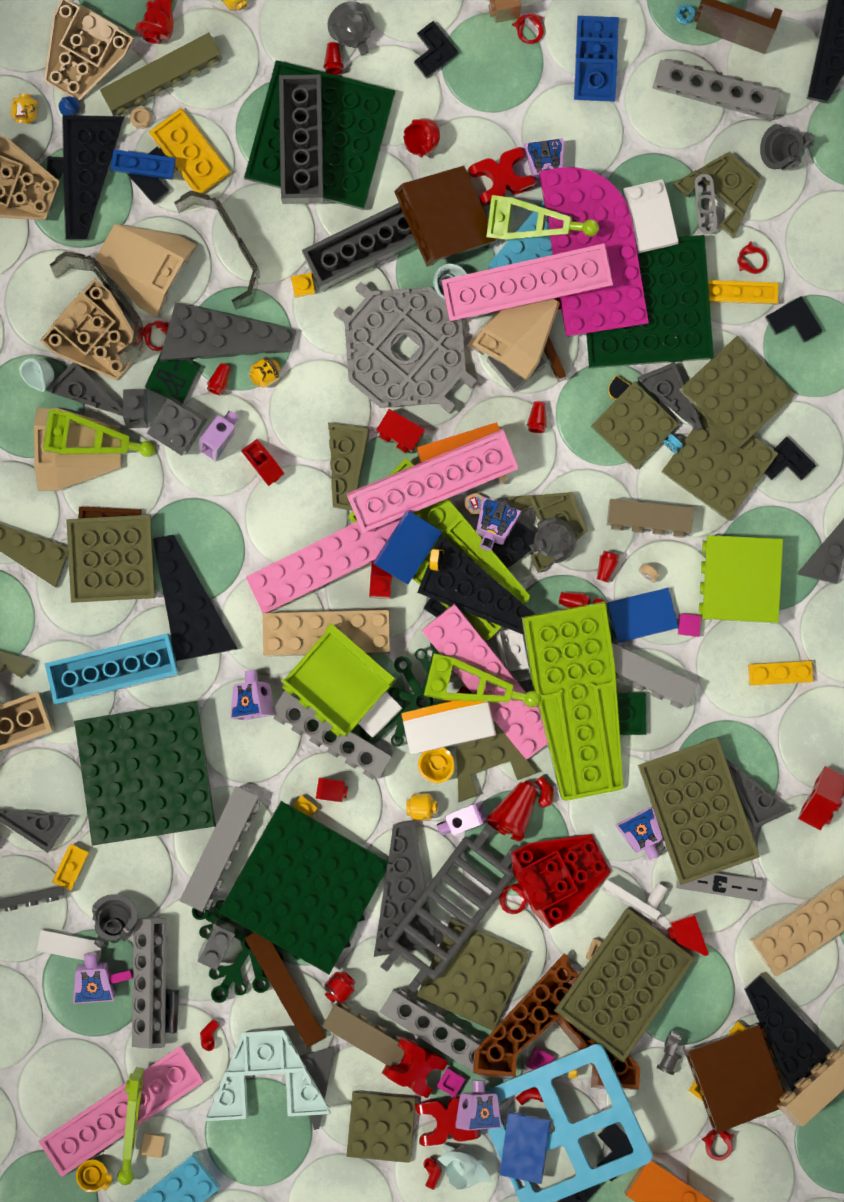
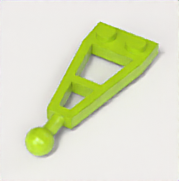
[486,195,599,240]
[42,409,156,457]
[424,653,540,708]
[117,1067,145,1185]

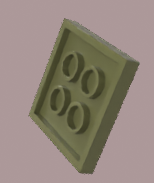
[591,381,679,469]
[346,1092,416,1163]

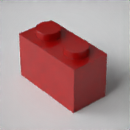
[376,409,425,454]

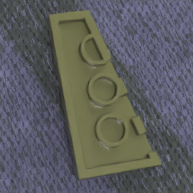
[328,422,370,511]
[0,524,68,588]

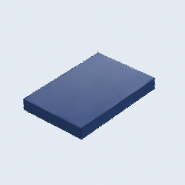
[373,510,442,585]
[607,588,679,643]
[500,1112,551,1184]

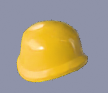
[418,748,455,783]

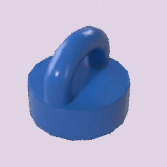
[58,96,80,115]

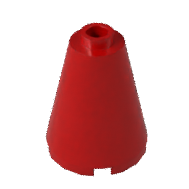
[486,781,538,842]

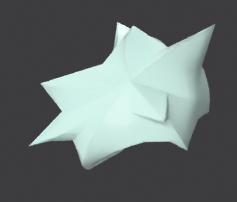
[437,1144,493,1190]

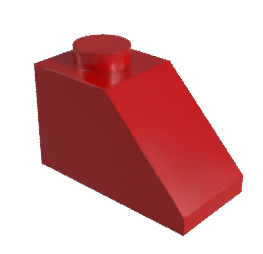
[241,439,285,486]
[369,561,392,599]
[316,778,348,802]
[667,914,709,956]

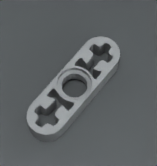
[694,173,717,234]

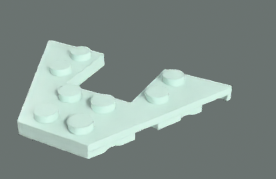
[205,1030,331,1121]

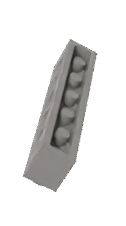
[652,59,780,121]
[273,691,392,780]
[132,918,167,1049]
[380,988,490,1081]

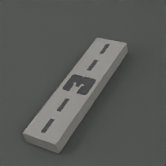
[676,873,763,901]

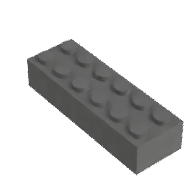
[279,74,324,204]
[302,203,417,292]

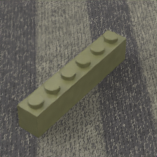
[100,32,222,116]

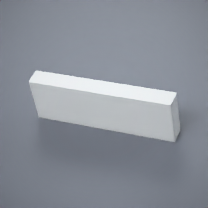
[36,930,103,963]

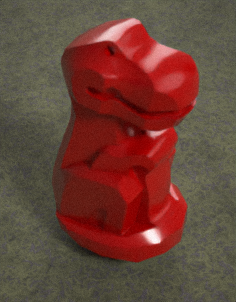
[135,0,174,44]

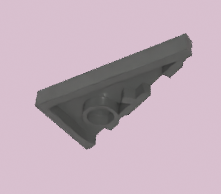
[46,362,123,416]
[637,362,702,431]
[797,518,844,584]
[726,760,791,829]
[0,809,71,853]
[300,1046,334,1130]

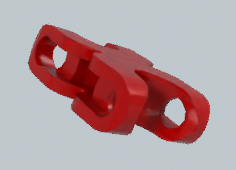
[468,147,537,206]
[381,1037,448,1098]
[414,1096,481,1146]

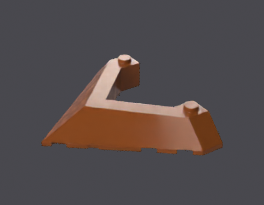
[473,953,640,1090]

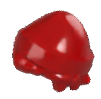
[403,118,440,158]

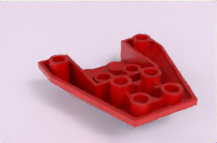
[511,834,611,929]

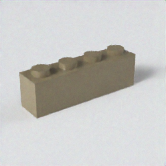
[606,499,694,538]
[322,1003,404,1066]

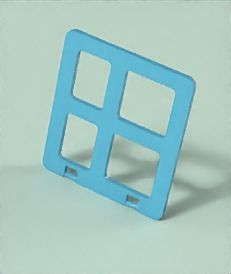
[485,1044,653,1202]

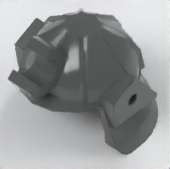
[327,1,375,56]
[760,124,814,170]
[529,517,576,563]
[92,894,138,948]

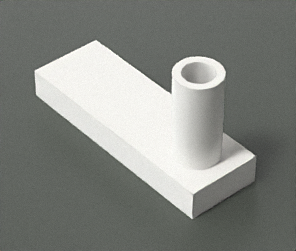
[599,879,668,922]

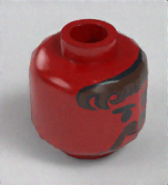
[324,971,356,1003]

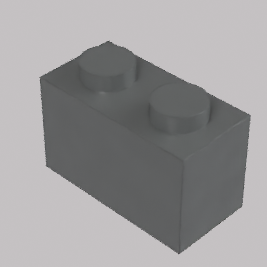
[197,917,236,970]

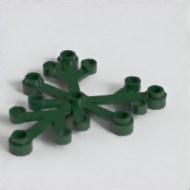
[360,642,472,747]
[192,900,300,1003]

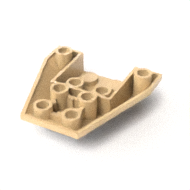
[44,0,134,101]
[0,135,59,220]
[95,224,197,317]
[40,278,144,380]
[467,299,560,380]
[34,408,121,491]

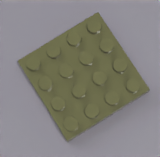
[679,335,795,450]
[661,415,778,521]
[66,515,155,603]
[417,918,528,1031]

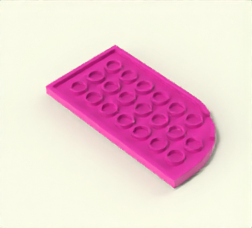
[539,167,648,337]

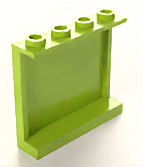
[699,535,783,624]
[281,623,396,737]

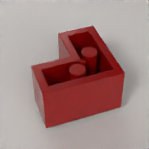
[798,766,844,831]

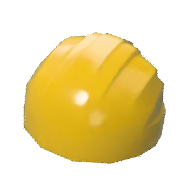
[76,1160,113,1192]

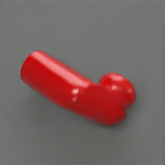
[535,775,554,808]
[200,1019,221,1051]
[515,1087,543,1106]
[423,1157,442,1190]

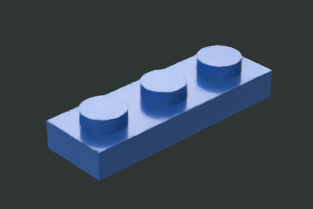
[111,149,176,180]

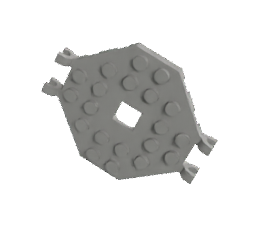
[333,281,477,414]

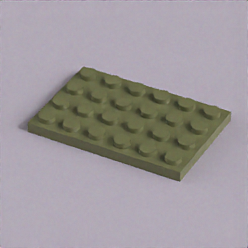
[638,737,760,885]
[554,908,695,1062]

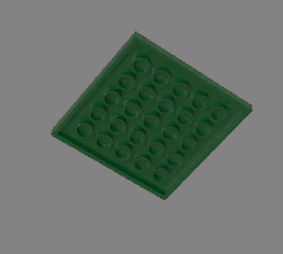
[244,60,395,210]
[586,235,714,369]
[74,701,216,846]
[218,801,390,975]

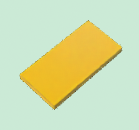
[149,108,231,198]

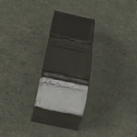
[174,190,260,310]
[49,251,144,366]

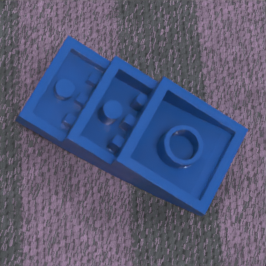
[574,15,619,102]

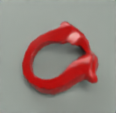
[512,13,544,44]
[737,241,768,274]
[139,321,169,351]
[498,884,527,914]
[701,1130,734,1161]

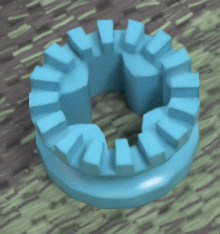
[676,4,695,25]
[663,434,683,454]

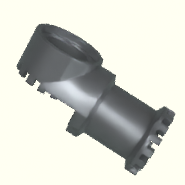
[656,1029,682,1075]

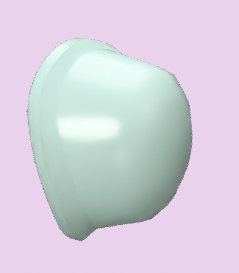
[433,264,467,299]
[19,358,54,392]

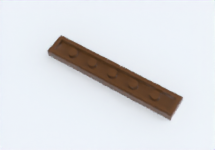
[245,932,326,1048]

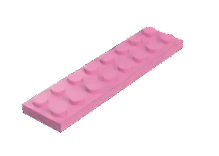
[442,243,614,322]
[346,429,519,533]
[246,517,402,613]
[421,603,547,760]
[38,1046,204,1177]

